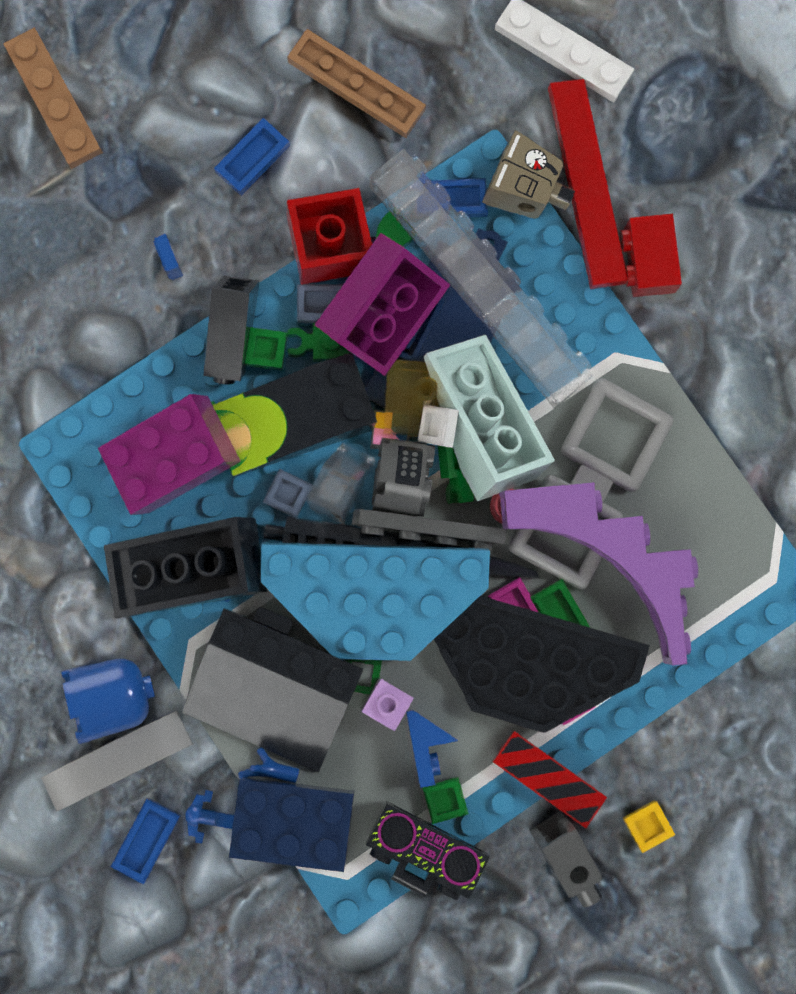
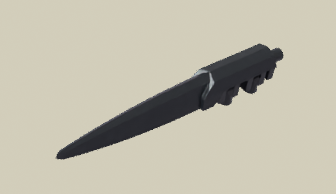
[264,516,539,579]

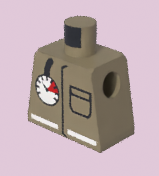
[482,130,575,219]

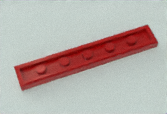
[548,79,628,289]

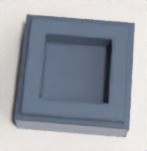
[263,469,313,517]

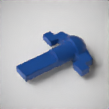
[185,789,234,844]

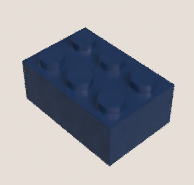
[229,777,355,872]

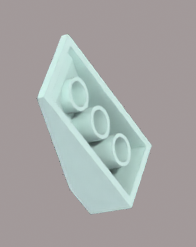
[424,335,555,501]

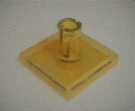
[383,360,440,437]

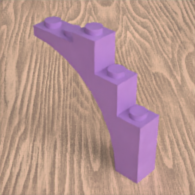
[499,482,698,666]

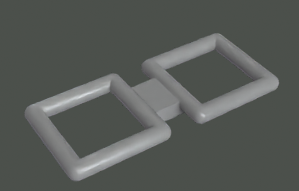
[509,378,673,589]

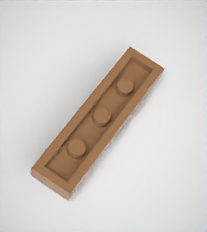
[3,27,103,169]
[287,29,426,138]

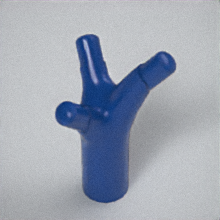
[238,747,299,783]

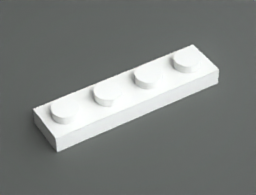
[495,0,634,103]

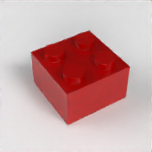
[287,188,372,285]

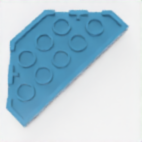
[261,542,490,661]

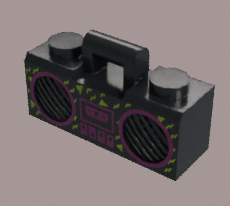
[366,801,490,900]

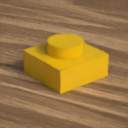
[622,800,675,853]

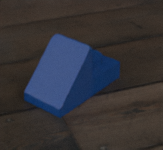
[406,710,458,788]

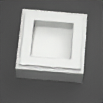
[418,405,459,448]

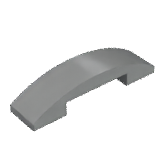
[41,711,193,811]

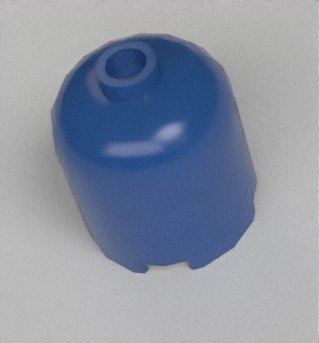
[61,658,155,744]

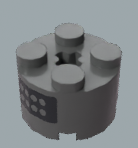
[372,437,435,517]

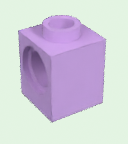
[360,678,414,731]

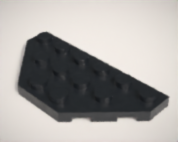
[434,596,650,733]

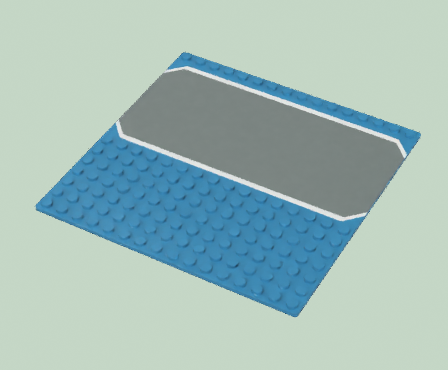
[19,130,796,934]

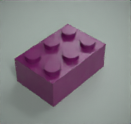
[315,233,450,376]
[98,394,241,515]

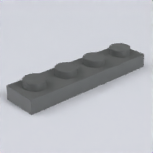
[352,509,507,551]

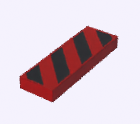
[492,731,607,828]

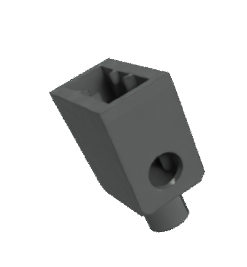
[529,811,602,907]

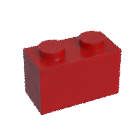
[620,213,682,297]

